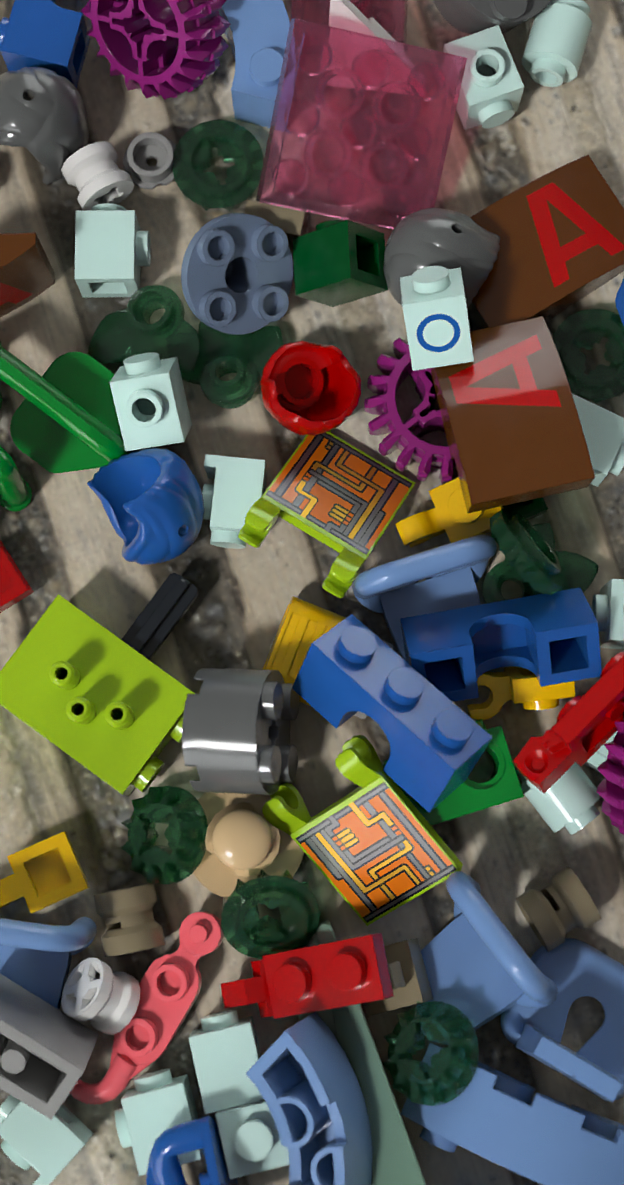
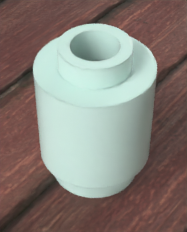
[522,0,592,87]
[515,762,601,835]

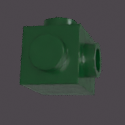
[292,220,388,307]

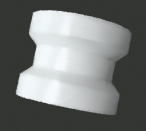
[61,141,134,210]
[61,958,141,1035]

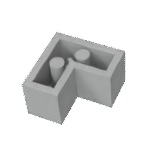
[0,974,99,1120]

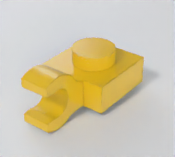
[395,477,510,548]
[467,666,576,720]
[0,831,90,914]

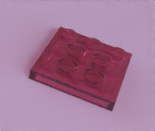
[256,18,467,229]

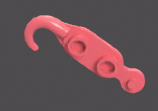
[69,911,224,1105]

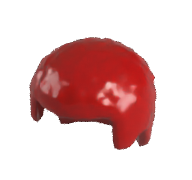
[260,341,361,436]

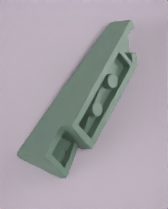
[298,919,427,1185]

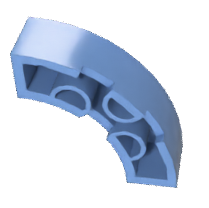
[219,0,296,133]
[246,1012,373,1185]
[401,1043,624,1185]

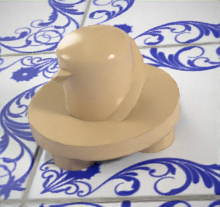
[183,792,304,901]

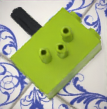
[0,573,199,796]

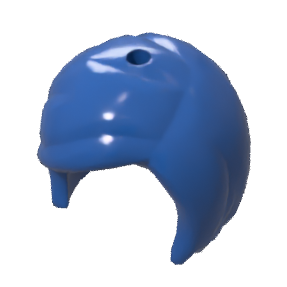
[87,448,205,565]

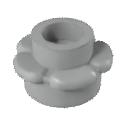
[123,132,180,189]

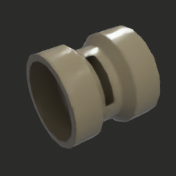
[515,866,601,952]
[94,883,165,957]

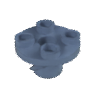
[181,213,293,335]

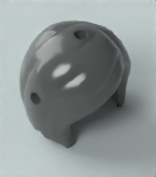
[0,67,89,185]
[383,207,500,309]

